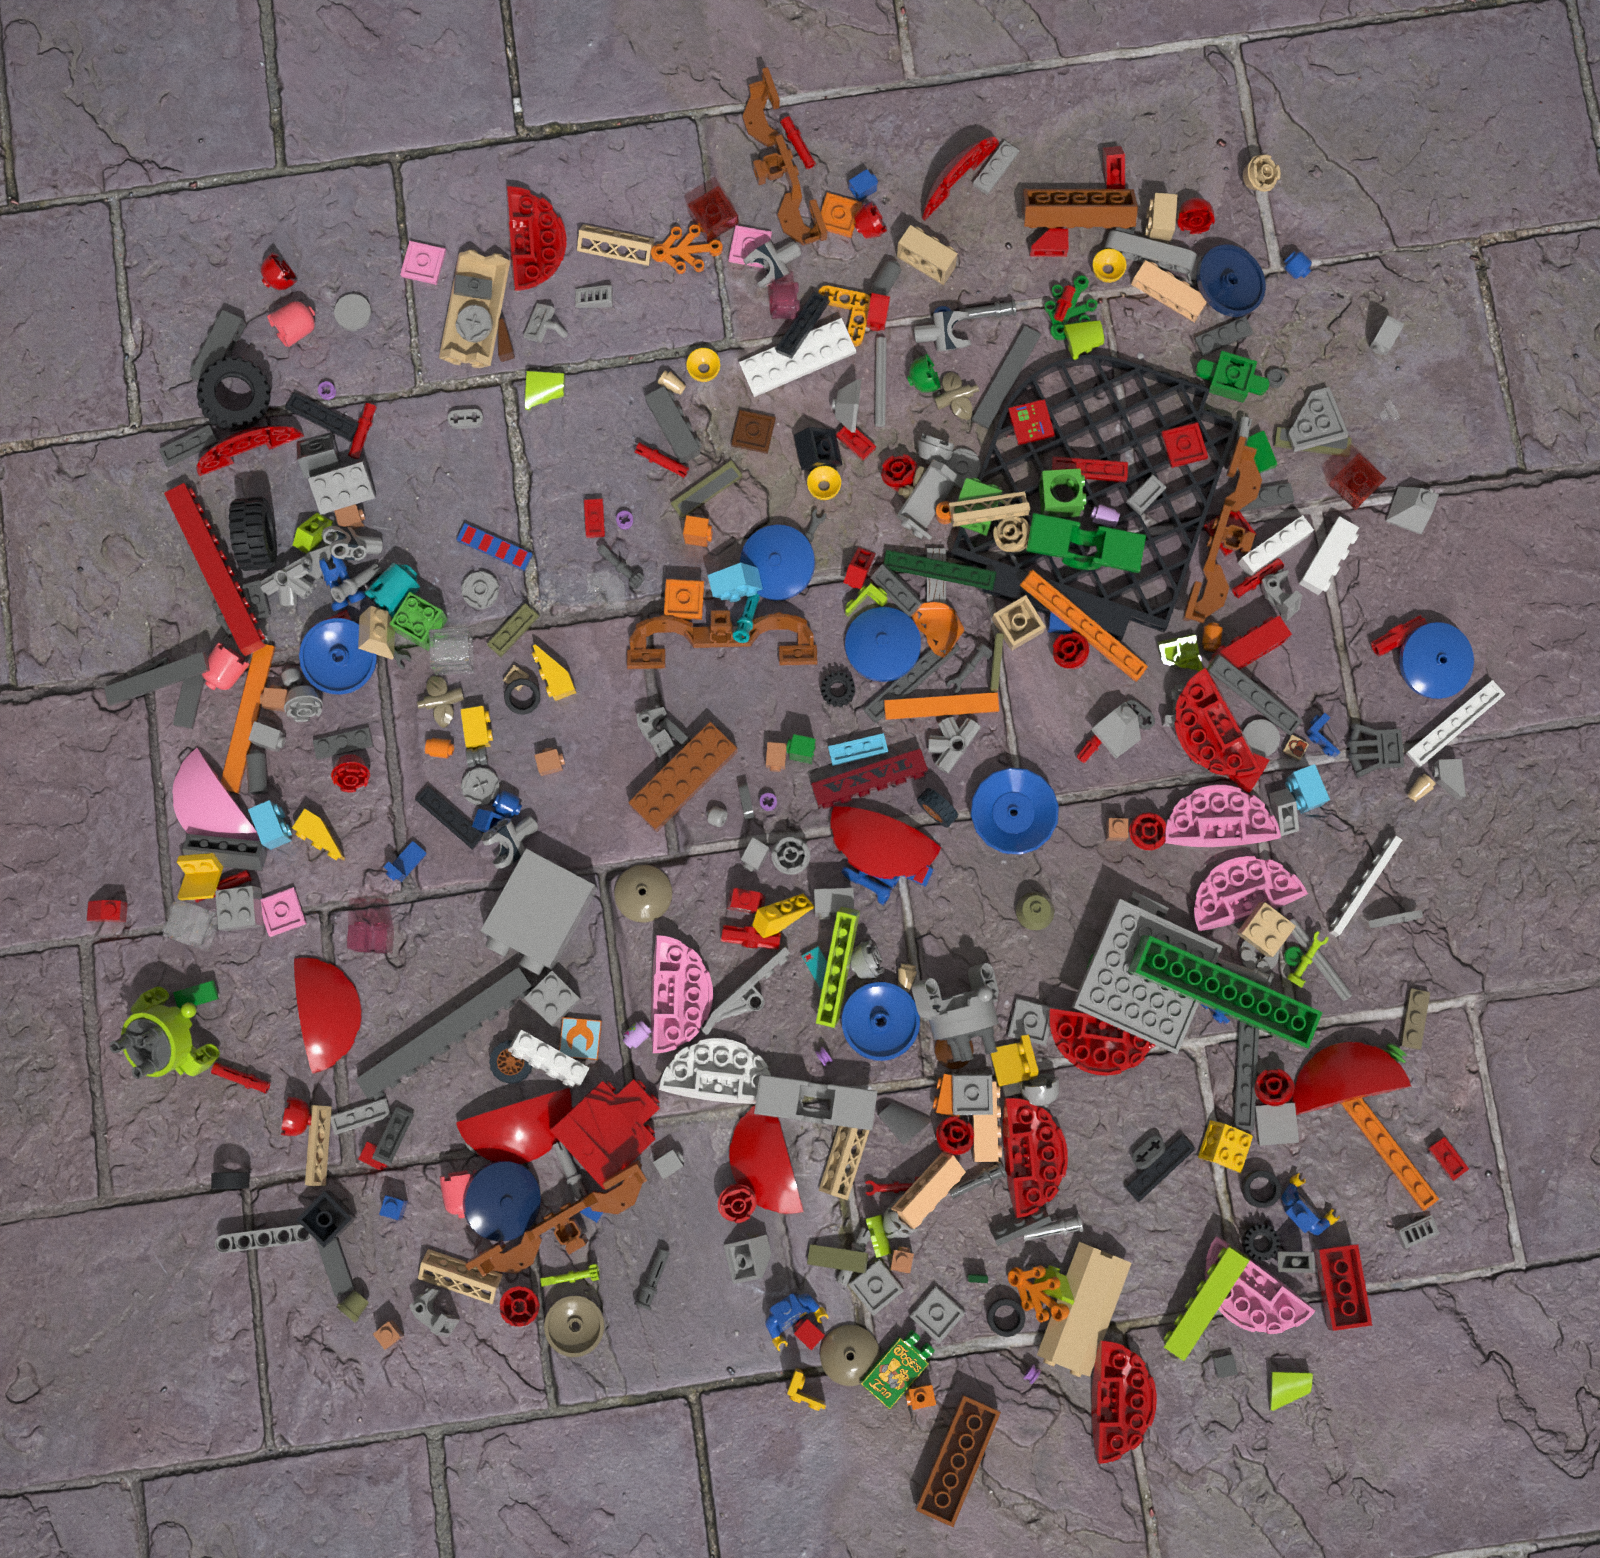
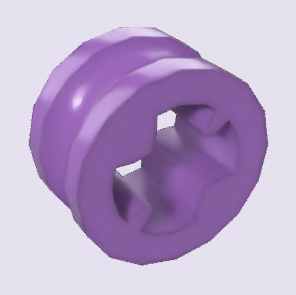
[318,381,336,400]
[616,511,633,529]
[760,793,777,811]
[814,1047,832,1067]
[1023,1364,1041,1384]

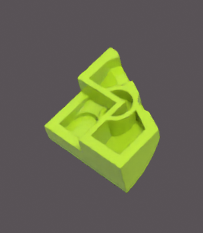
[1064,320,1104,360]
[525,371,565,410]
[1157,634,1203,672]
[866,1214,892,1258]
[1270,1371,1313,1411]

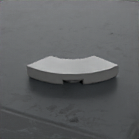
[1369,910,1423,928]

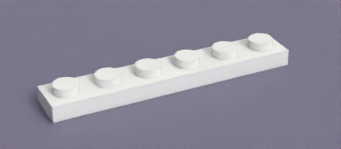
[1406,680,1505,768]
[1329,836,1402,937]

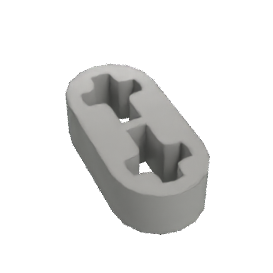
[447,409,484,429]

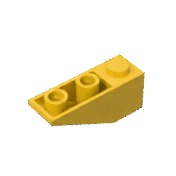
[532,644,576,701]
[292,809,345,861]
[752,893,814,938]

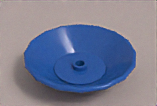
[971,767,1059,855]

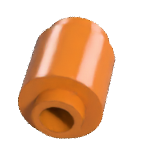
[936,501,955,524]
[1202,623,1223,652]
[425,738,454,759]

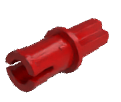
[1054,285,1076,322]
[1076,734,1102,763]

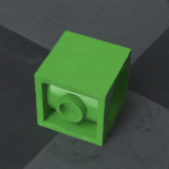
[1039,469,1086,517]
[951,478,1002,536]
[390,592,448,651]

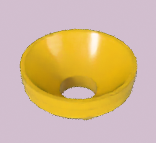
[1092,249,1126,283]
[686,348,720,382]
[807,466,841,500]

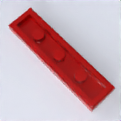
[1051,456,1128,482]

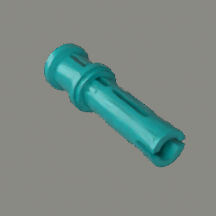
[733,594,760,643]

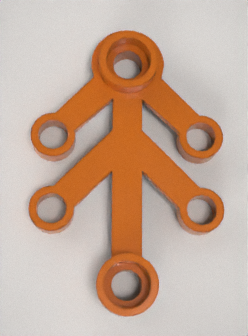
[651,225,723,274]
[1008,1265,1069,1323]

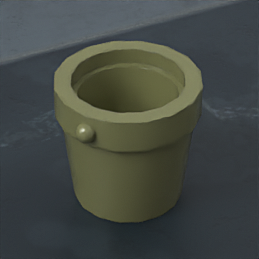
[336,1290,369,1323]

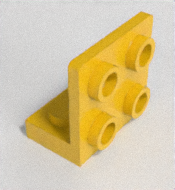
[177,853,223,901]
[990,1034,1038,1086]
[1198,1120,1253,1173]
[787,1368,826,1411]

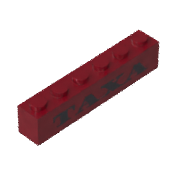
[811,748,928,809]

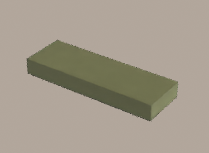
[487,603,540,657]
[989,633,1004,693]
[807,1244,869,1273]

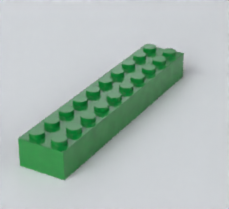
[1127,935,1323,1049]

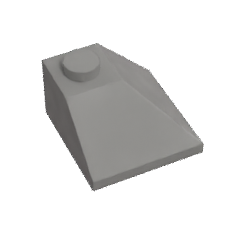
[832,379,862,433]
[1385,487,1439,535]
[1091,702,1141,759]
[724,1235,771,1284]

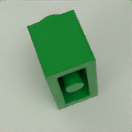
[786,734,816,764]

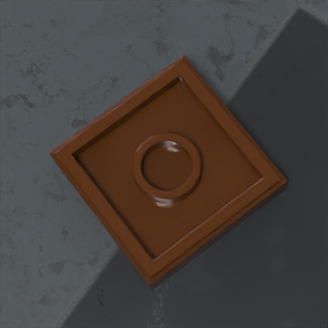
[731,409,776,454]

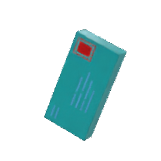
[802,947,827,990]

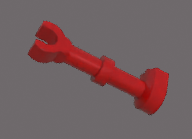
[865,1177,919,1196]

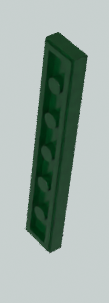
[883,550,997,591]

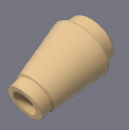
[657,370,686,395]
[1407,774,1436,802]
[898,963,917,993]

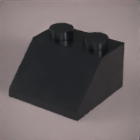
[794,427,843,471]
[296,1190,357,1248]

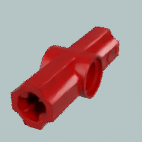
[1370,615,1428,657]
[721,925,781,950]

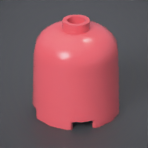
[267,301,315,347]
[202,642,250,690]
[439,1170,478,1218]

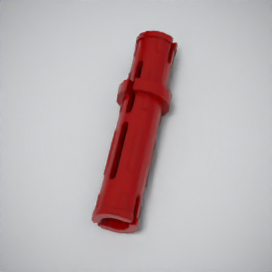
[780,116,816,170]
[348,403,377,460]
[634,442,690,478]
[1232,558,1284,599]
[195,869,252,903]
[211,1062,271,1094]

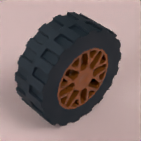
[917,788,959,828]
[489,1040,533,1084]

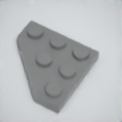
[1288,387,1349,452]

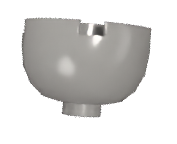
[1020,1074,1059,1108]

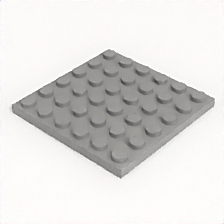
[1072,899,1223,1054]

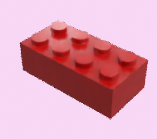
[1209,615,1292,670]
[1314,1244,1372,1331]

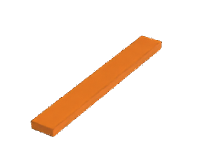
[1020,569,1148,682]
[221,644,276,794]
[1340,1098,1439,1211]

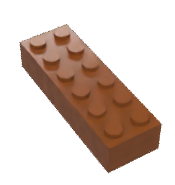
[1022,189,1138,229]
[628,722,738,833]
[915,1394,1001,1527]

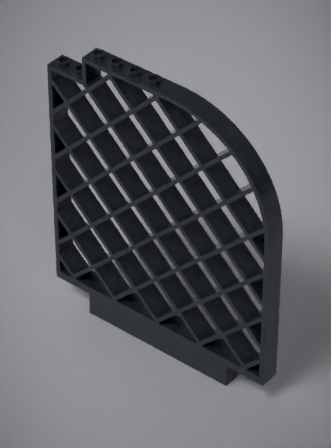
[950,355,1239,641]

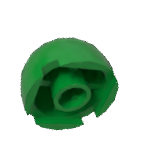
[907,354,941,393]

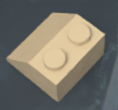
[358,606,395,659]

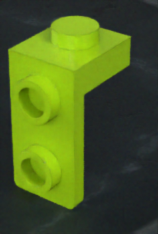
[845,584,888,617]

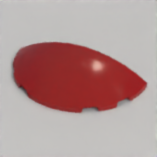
[922,137,999,221]
[507,186,567,291]
[196,426,304,477]
[1175,667,1261,776]
[830,806,941,879]
[294,958,362,1074]
[1049,1008,1155,1076]
[1293,1042,1412,1115]
[456,1088,572,1164]
[1003,1098,1068,1218]
[729,1105,804,1214]
[1092,1340,1157,1464]

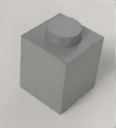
[653,1150,685,1179]

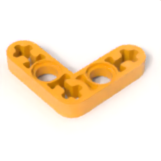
[818,286,871,347]

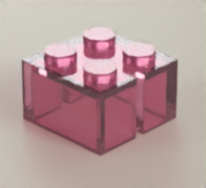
[347,922,394,954]

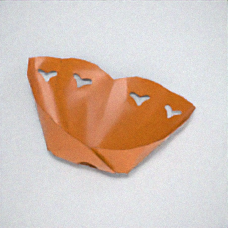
[912,602,965,657]

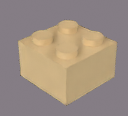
[1145,193,1177,244]
[992,595,1046,651]
[1236,902,1296,957]

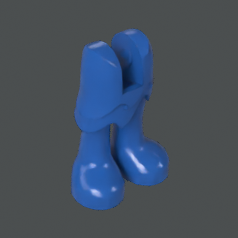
[319,554,366,611]
[841,860,900,906]

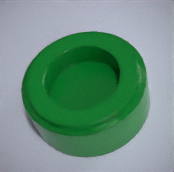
[1283,946,1304,966]

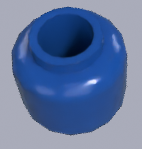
[1284,251,1312,279]
[492,791,522,819]

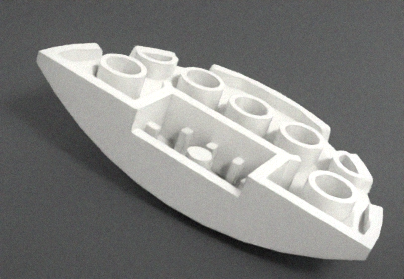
[659,1038,771,1104]

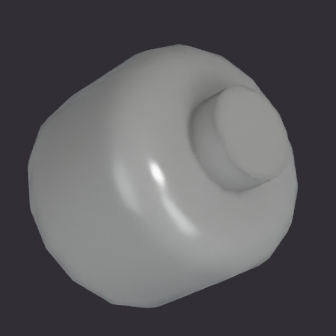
[281,668,302,689]
[707,806,728,827]

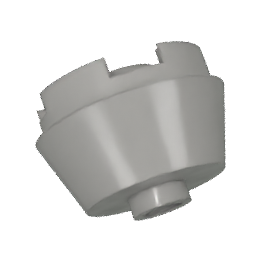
[918,434,954,464]
[284,686,323,722]
[772,836,810,875]
[850,940,885,978]

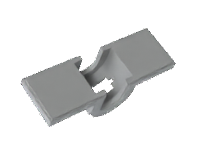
[754,1074,877,1130]

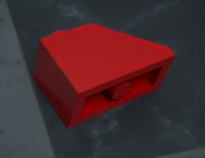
[1103,146,1125,189]
[1030,227,1069,257]
[866,293,890,331]
[843,547,876,589]
[87,900,128,922]

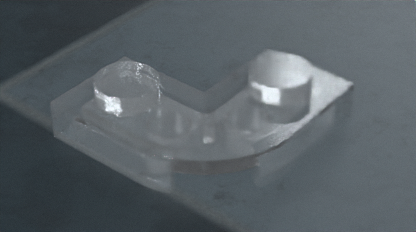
[587,572,626,611]

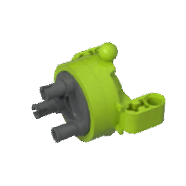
[109,987,220,1079]

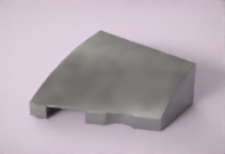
[878,1102,931,1145]

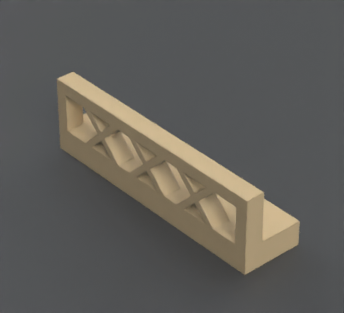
[577,224,655,266]
[949,491,1030,527]
[305,1105,332,1186]
[818,1126,870,1200]
[418,1249,503,1304]

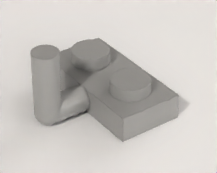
[523,303,568,343]

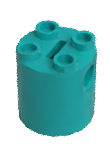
[364,562,421,618]

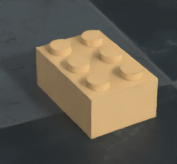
[897,225,958,285]

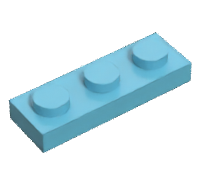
[828,733,888,766]

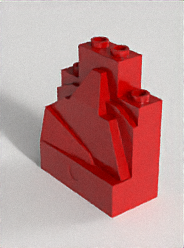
[550,1079,660,1189]

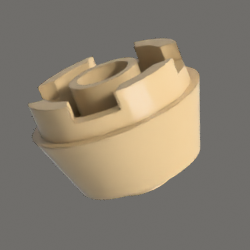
[1243,155,1281,192]
[994,516,1030,552]

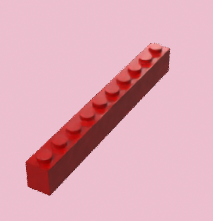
[164,483,266,656]

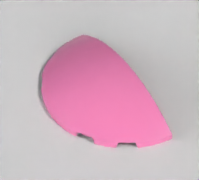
[172,748,260,841]
[1165,785,1281,847]
[1194,856,1308,931]
[651,935,713,1053]
[1205,1236,1316,1334]

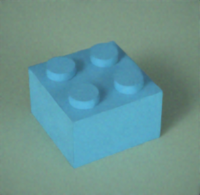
[708,563,763,602]
[1285,764,1330,814]
[248,800,293,850]

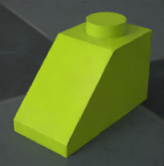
[292,513,333,554]
[1034,1265,1074,1305]

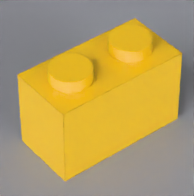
[460,706,493,749]

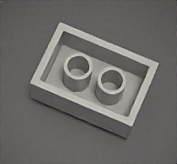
[308,460,376,515]

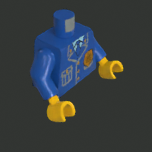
[1281,1173,1340,1235]
[765,1293,828,1351]

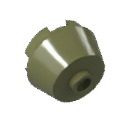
[1016,892,1055,930]

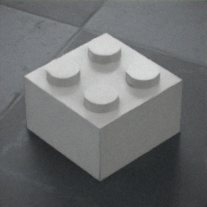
[215,886,264,931]
[814,888,854,920]
[524,971,581,1027]

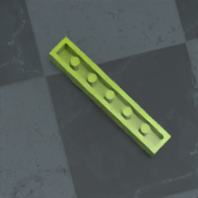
[816,906,860,1028]
[1163,1245,1250,1361]

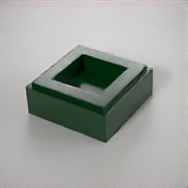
[967,1273,988,1284]

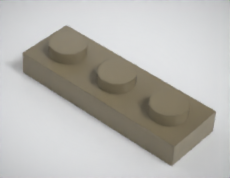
[1400,988,1430,1050]

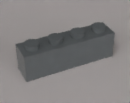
[189,310,246,383]
[645,386,702,464]
[182,834,267,871]

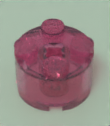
[770,281,800,319]

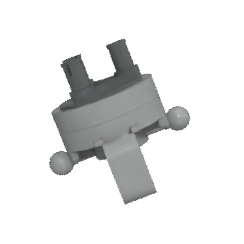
[912,963,999,1062]

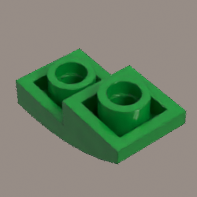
[173,980,219,1009]

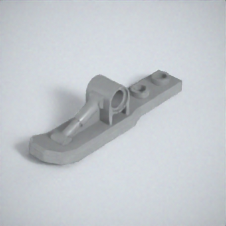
[702,947,790,1035]

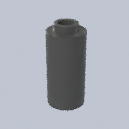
[868,260,902,297]
[246,750,268,795]

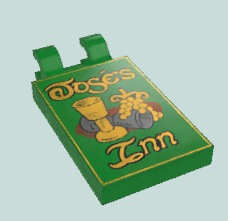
[859,1330,935,1410]

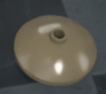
[614,865,672,923]
[544,1296,605,1357]
[820,1325,880,1386]

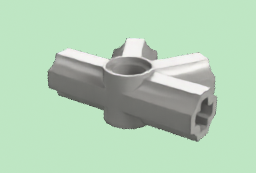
[260,557,314,606]
[928,717,981,774]

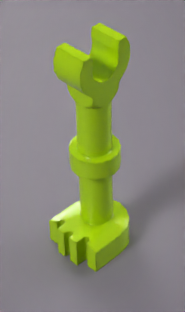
[1286,931,1328,988]
[540,1264,600,1286]

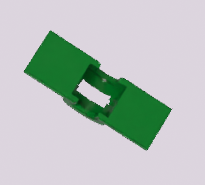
[1026,513,1146,573]

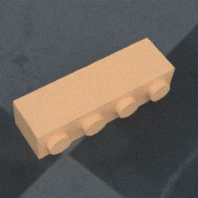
[1132,260,1207,323]
[972,1082,1002,1162]
[891,1152,965,1229]

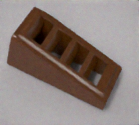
[498,318,515,362]

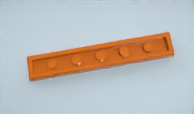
[884,692,999,720]

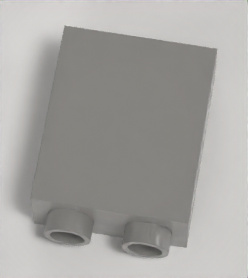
[481,849,598,975]

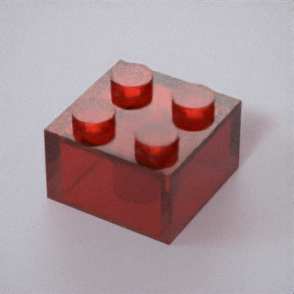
[687,186,739,242]
[1329,453,1387,510]

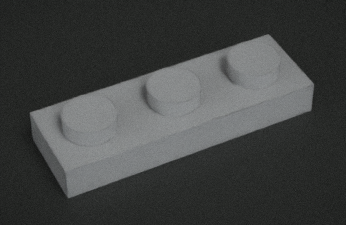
[973,140,1020,196]

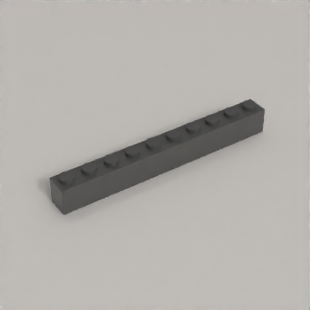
[355,967,534,1100]

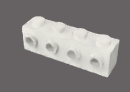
[508,1030,589,1088]

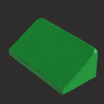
[1246,430,1277,473]

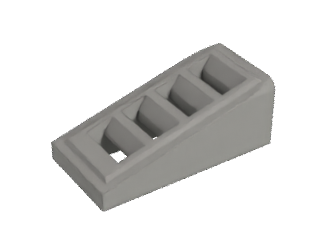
[575,285,613,308]
[1395,1215,1440,1249]

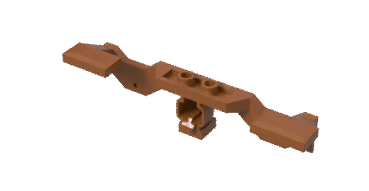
[742,67,828,245]
[1182,436,1262,623]
[627,610,818,669]
[465,1160,648,1277]

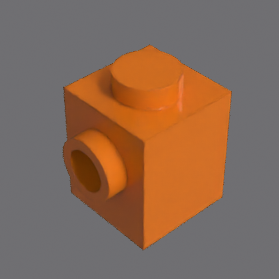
[905,1383,936,1410]

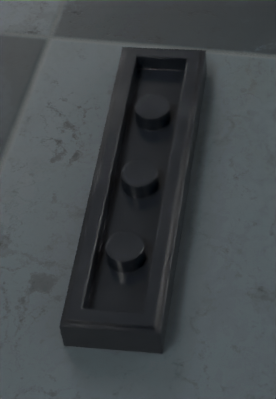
[775,291,830,359]
[285,392,358,442]
[415,786,483,850]
[1125,1134,1195,1203]

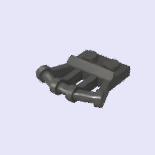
[212,580,271,638]
[1347,723,1405,778]

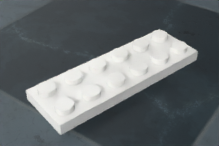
[739,318,856,397]

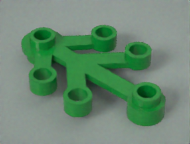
[1044,275,1097,341]

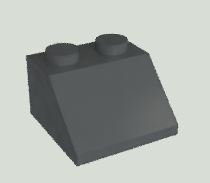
[296,433,341,479]

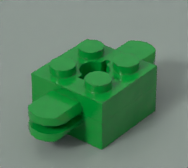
[1195,351,1269,403]

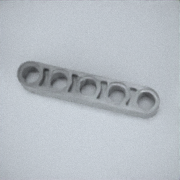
[1104,231,1197,274]
[215,1225,314,1253]

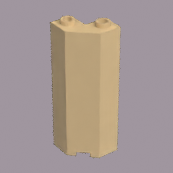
[439,249,510,368]
[1037,1242,1132,1378]

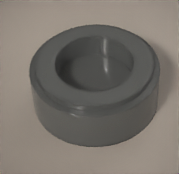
[1266,368,1286,388]

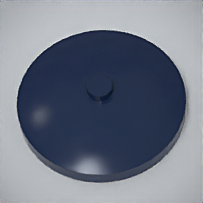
[1197,244,1266,317]
[463,1161,541,1242]

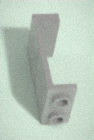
[896,459,965,540]

